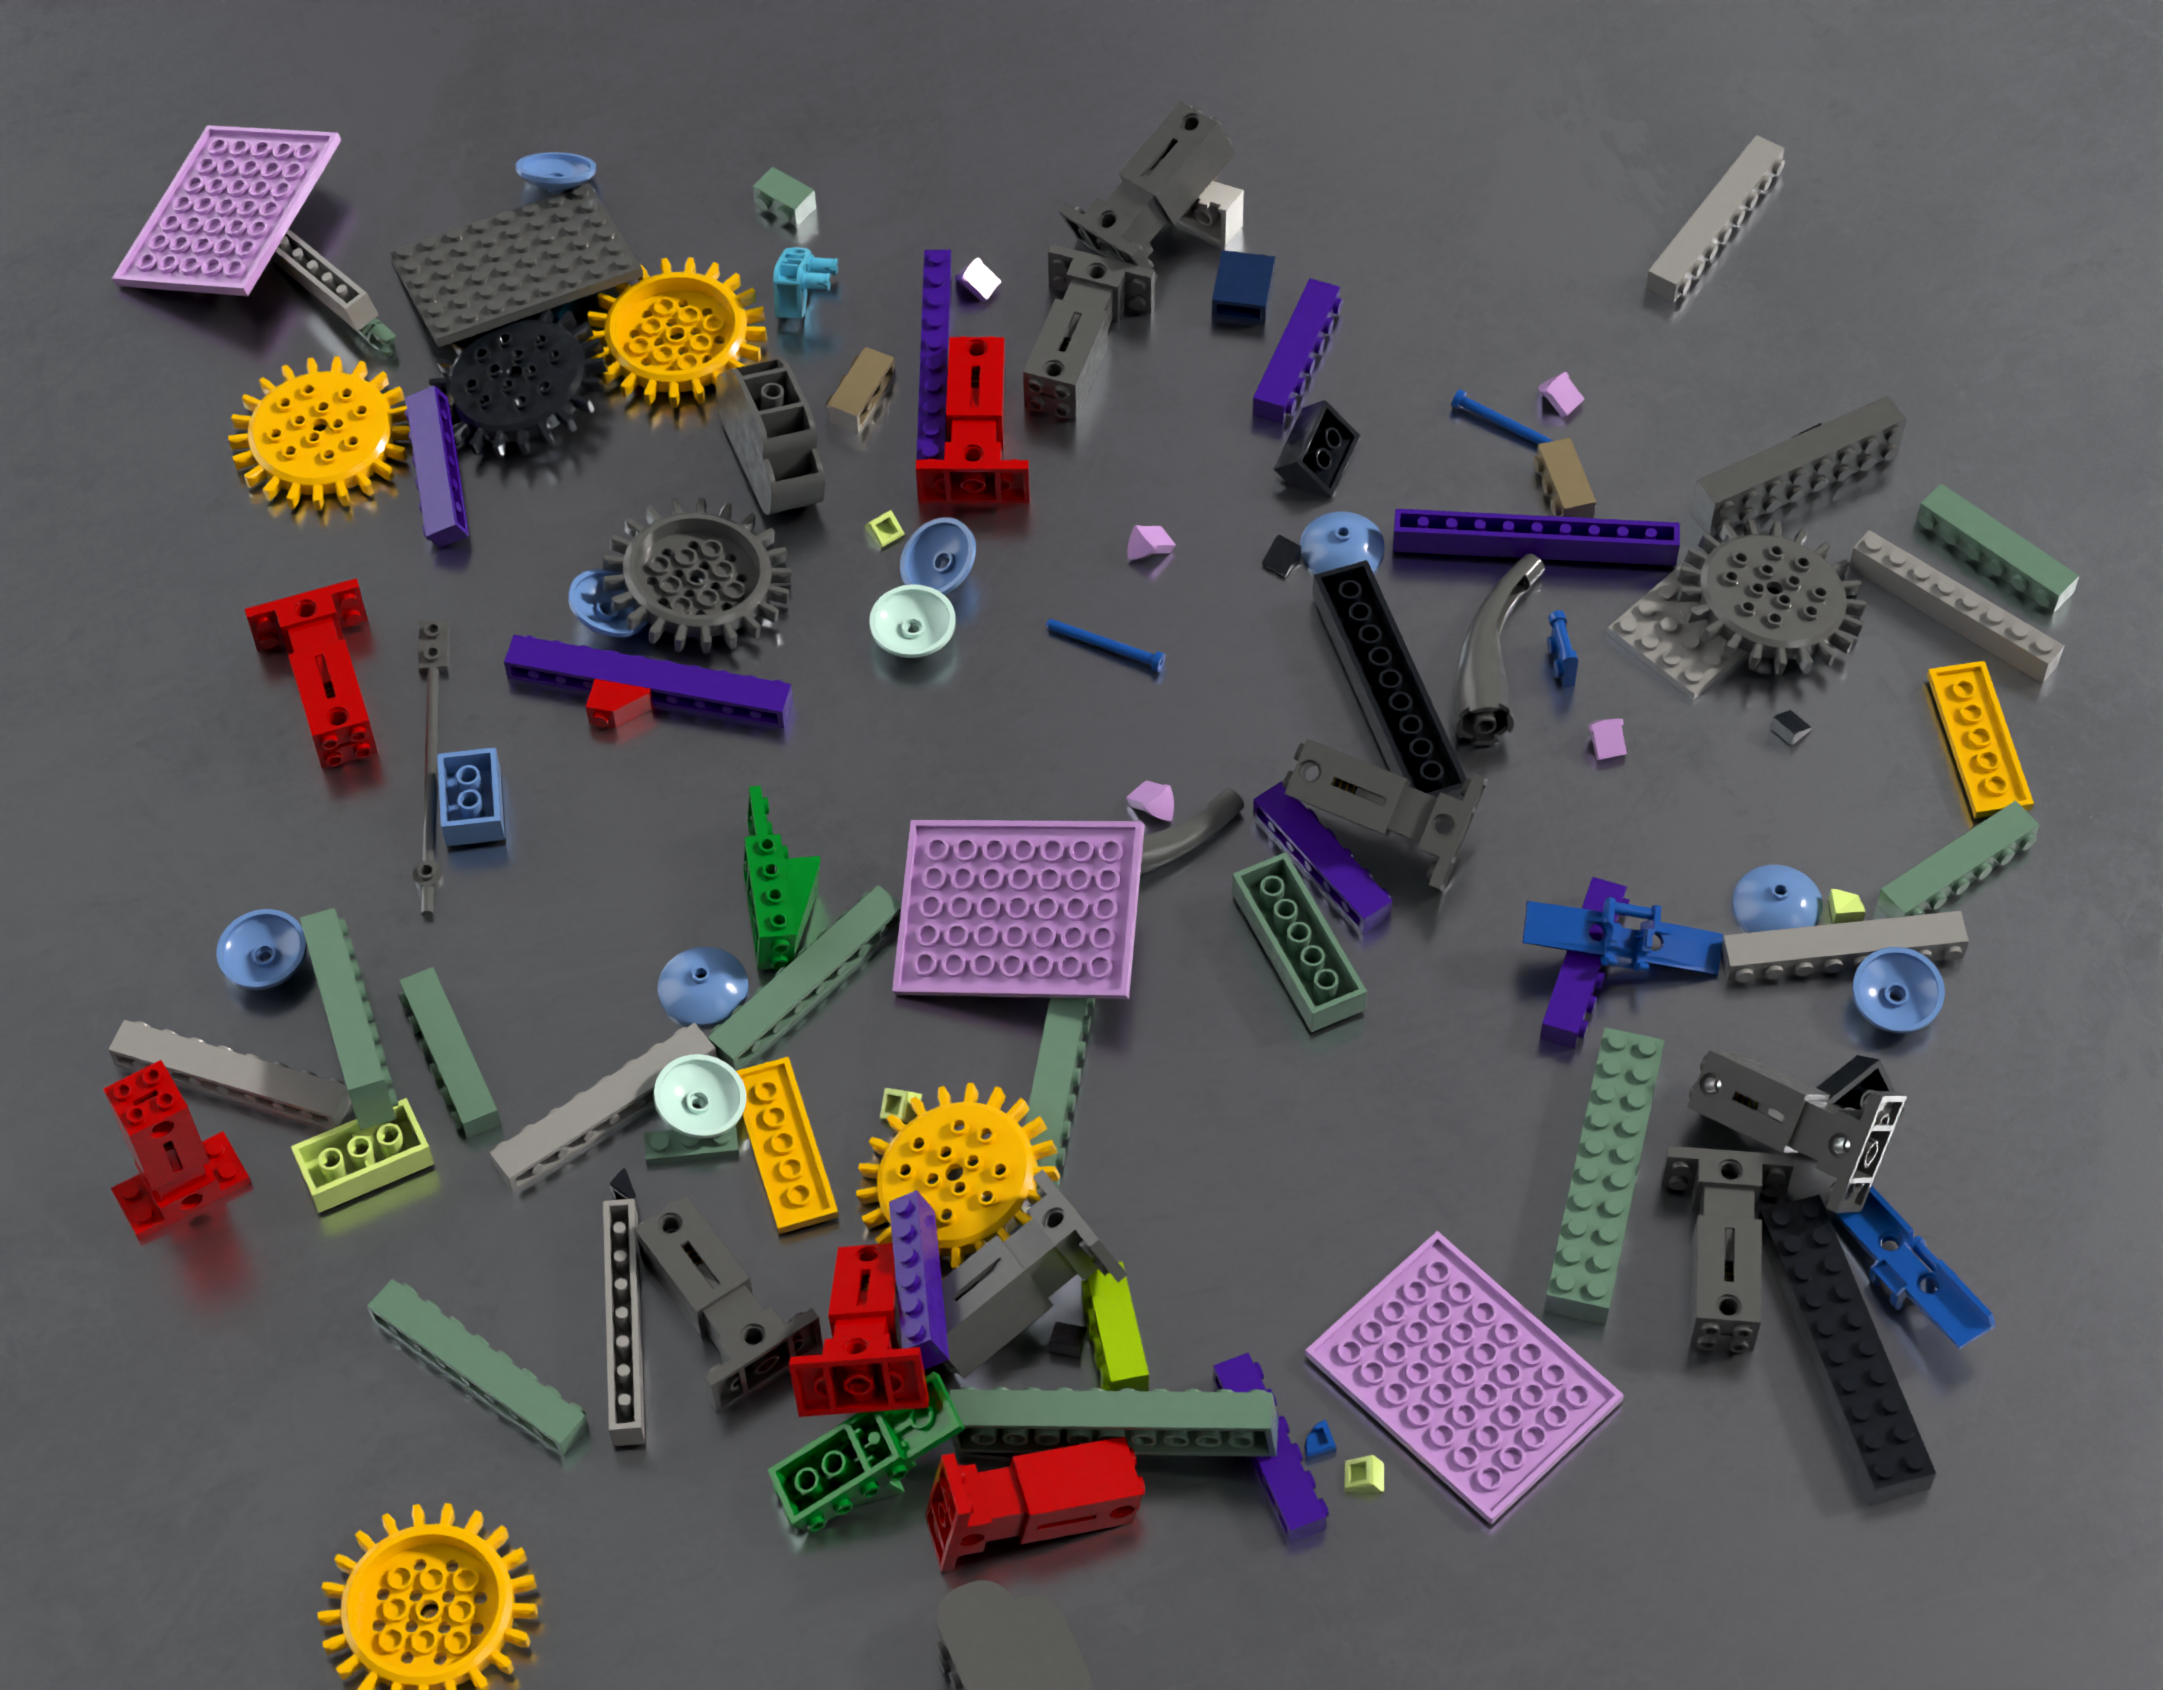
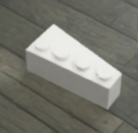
[1177,181,1244,246]

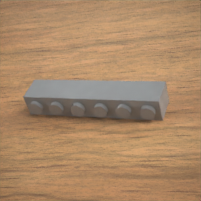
[271,229,379,331]

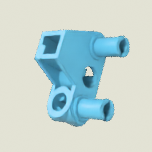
[773,247,838,319]

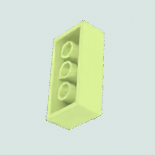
[290,1098,434,1213]

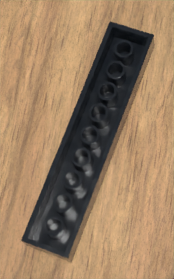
[1312,560,1466,801]
[1758,1194,1936,1505]

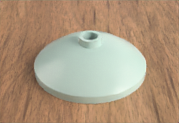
[870,585,956,658]
[654,1054,746,1138]

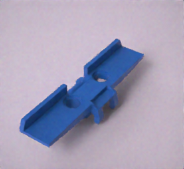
[1522,897,1723,975]
[1826,1186,1996,1349]

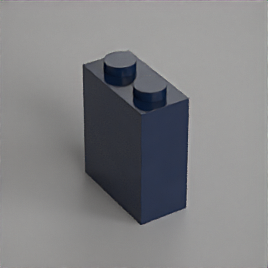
[1212,250,1275,324]

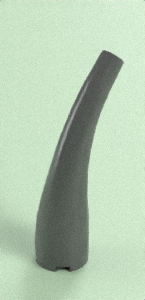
[1453,553,1545,746]
[1140,788,1244,875]

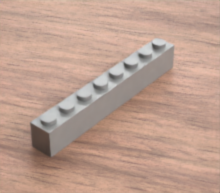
[1646,135,1785,302]
[1849,530,2064,684]
[1721,911,1969,982]
[108,1020,351,1129]
[489,1023,717,1193]
[603,1199,645,1446]

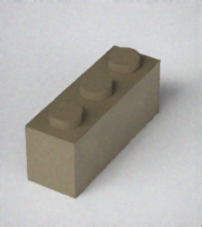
[825,347,896,433]
[1533,437,1596,518]

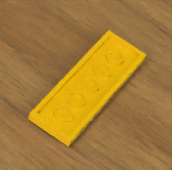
[1927,661,2034,819]
[736,1057,839,1234]

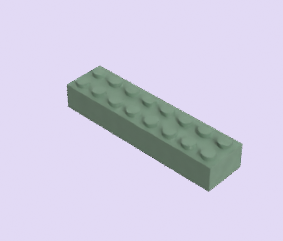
[300,907,399,1130]

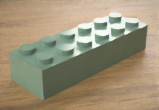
[1232,852,1367,1032]

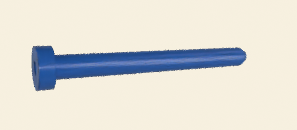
[1451,389,1554,445]
[1045,619,1166,672]

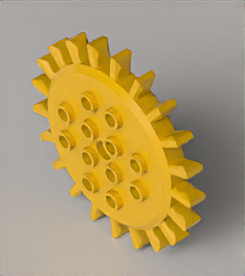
[586,257,767,408]
[228,356,410,511]
[856,1083,1060,1270]
[318,1503,538,1690]

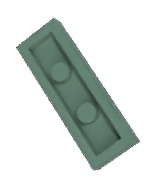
[644,1125,739,1165]

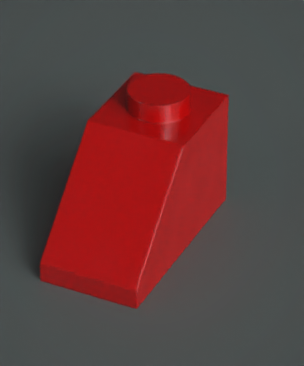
[585,679,653,728]

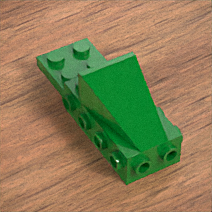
[742,786,821,970]
[768,1372,965,1533]

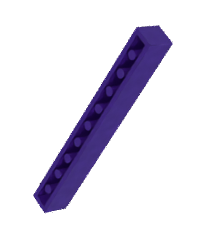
[916,250,952,460]
[1393,509,1680,566]
[504,634,793,728]

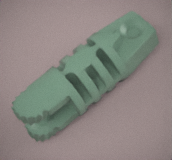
[351,318,396,357]

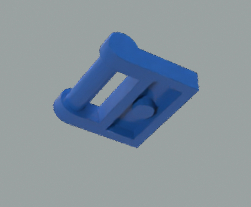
[1547,610,1579,687]

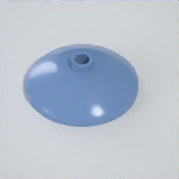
[516,152,596,193]
[1300,512,1385,574]
[900,517,976,595]
[568,569,649,637]
[1732,865,1823,933]
[216,909,307,990]
[658,947,748,1027]
[1852,947,1945,1034]

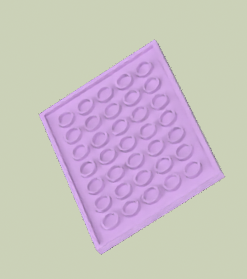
[112,125,341,296]
[892,820,1145,999]
[1305,1231,1624,1524]

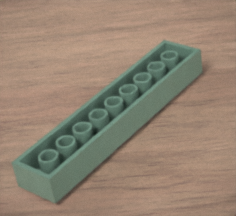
[1544,1027,1665,1325]
[949,1387,1278,1456]

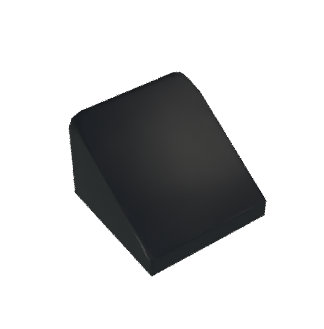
[1262,534,1301,577]
[1770,710,1812,746]
[610,1168,639,1213]
[1049,1322,1087,1357]

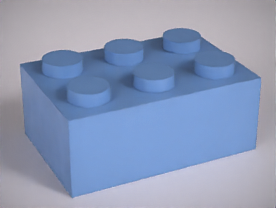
[437,747,505,846]

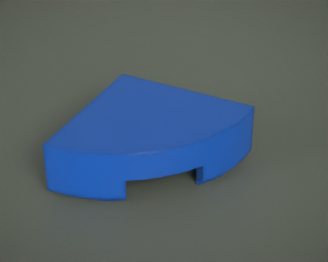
[1304,1420,1337,1461]

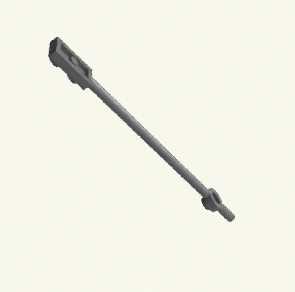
[412,620,449,917]

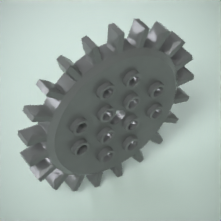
[603,497,792,653]
[1677,519,1866,675]

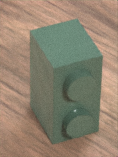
[753,167,816,227]

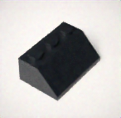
[1273,400,1361,498]
[1816,1055,1904,1112]

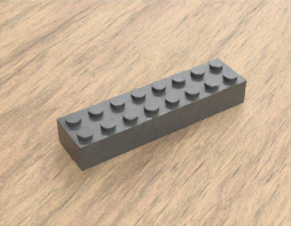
[1691,396,1907,536]

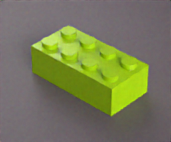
[1080,1261,1149,1391]

